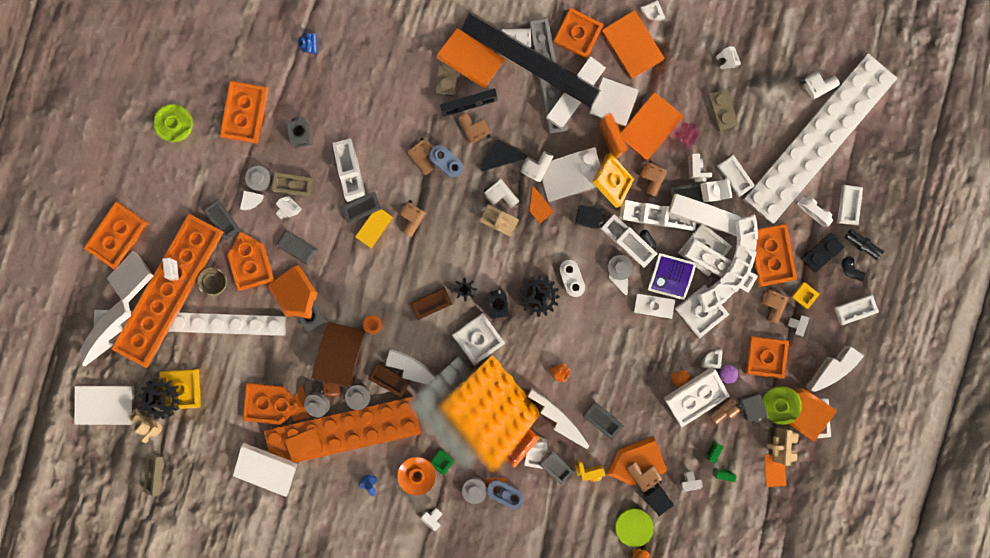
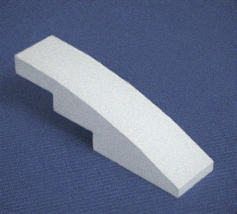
[668,194,743,237]
[619,200,696,231]
[80,299,131,366]
[527,388,589,449]

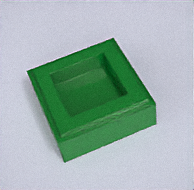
[705,441,724,464]
[430,448,455,476]
[712,468,737,482]

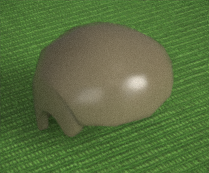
[197,267,227,296]

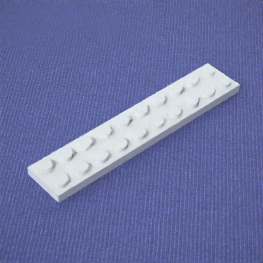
[743,53,897,224]

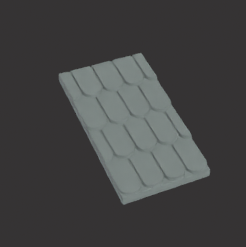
[409,356,478,469]

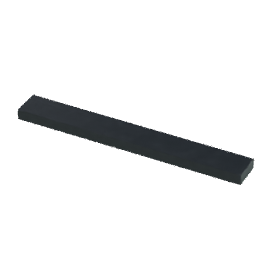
[461,13,601,108]

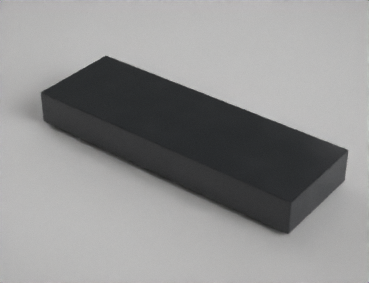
[440,88,498,117]

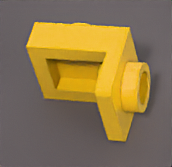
[575,458,606,482]

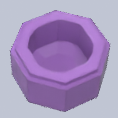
[718,365,739,384]

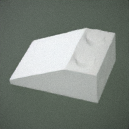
[542,147,600,202]

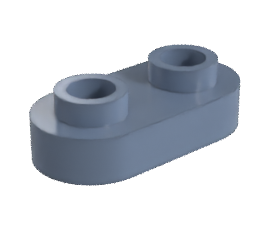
[428,145,463,177]
[487,480,524,509]

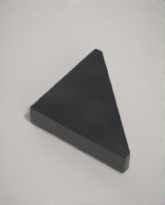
[480,139,528,172]

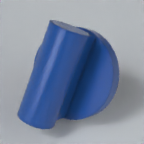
[298,33,317,54]
[358,475,377,496]

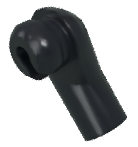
[639,229,656,252]
[841,256,866,281]

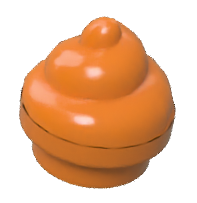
[550,363,570,382]
[670,370,691,388]
[632,548,650,558]

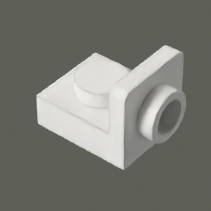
[688,154,712,182]
[700,179,732,203]
[524,437,548,469]

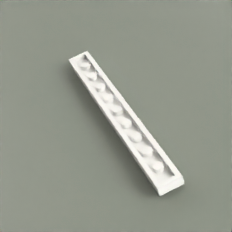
[94,310,287,336]

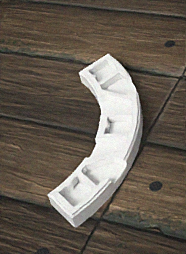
[698,214,758,312]

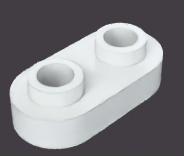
[797,196,833,227]
[559,260,585,297]

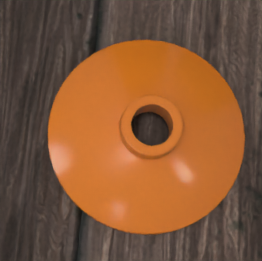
[397,457,436,496]

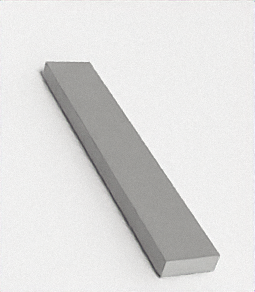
[529,18,568,135]

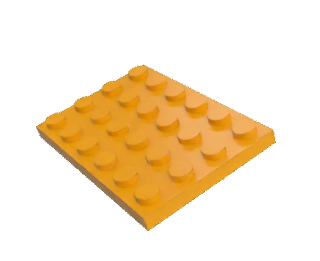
[439,355,541,472]

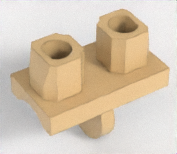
[479,204,519,237]
[129,408,162,443]
[767,428,799,466]

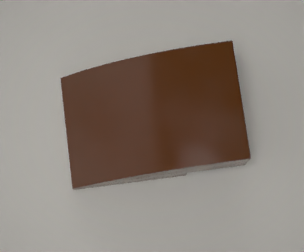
[311,322,365,387]

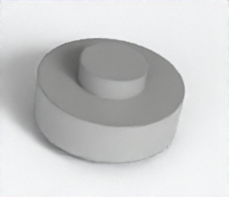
[245,166,272,191]
[607,255,633,280]
[345,384,371,410]
[304,392,330,418]
[462,477,487,504]

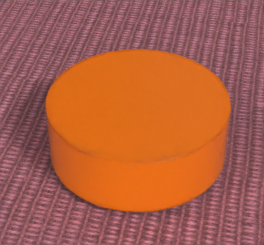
[363,315,382,334]

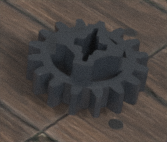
[518,275,560,317]
[138,377,182,420]

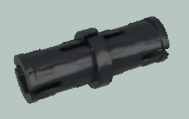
[844,228,884,260]

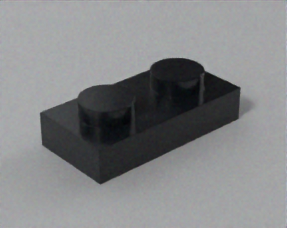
[801,233,844,273]

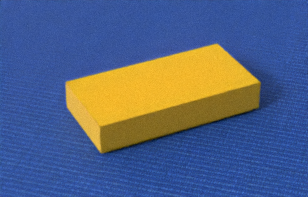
[355,209,394,248]

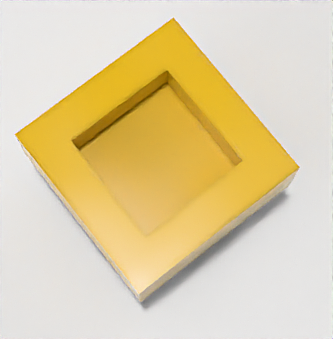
[791,282,820,309]

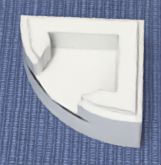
[639,0,665,21]
[240,191,264,210]
[701,349,722,369]

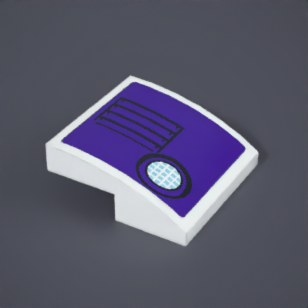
[647,253,697,300]

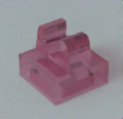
[675,123,701,149]

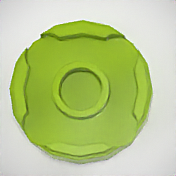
[153,104,193,143]
[762,386,802,425]
[615,507,654,547]

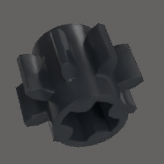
[453,278,477,301]

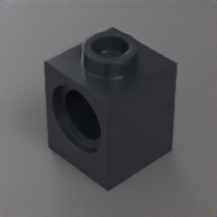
[575,205,605,229]
[487,290,510,319]
[642,483,674,516]

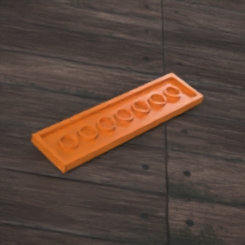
[111,214,223,368]
[264,396,422,463]

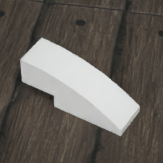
[332,138,366,203]
[599,214,657,268]
[805,346,864,392]
[386,349,437,385]

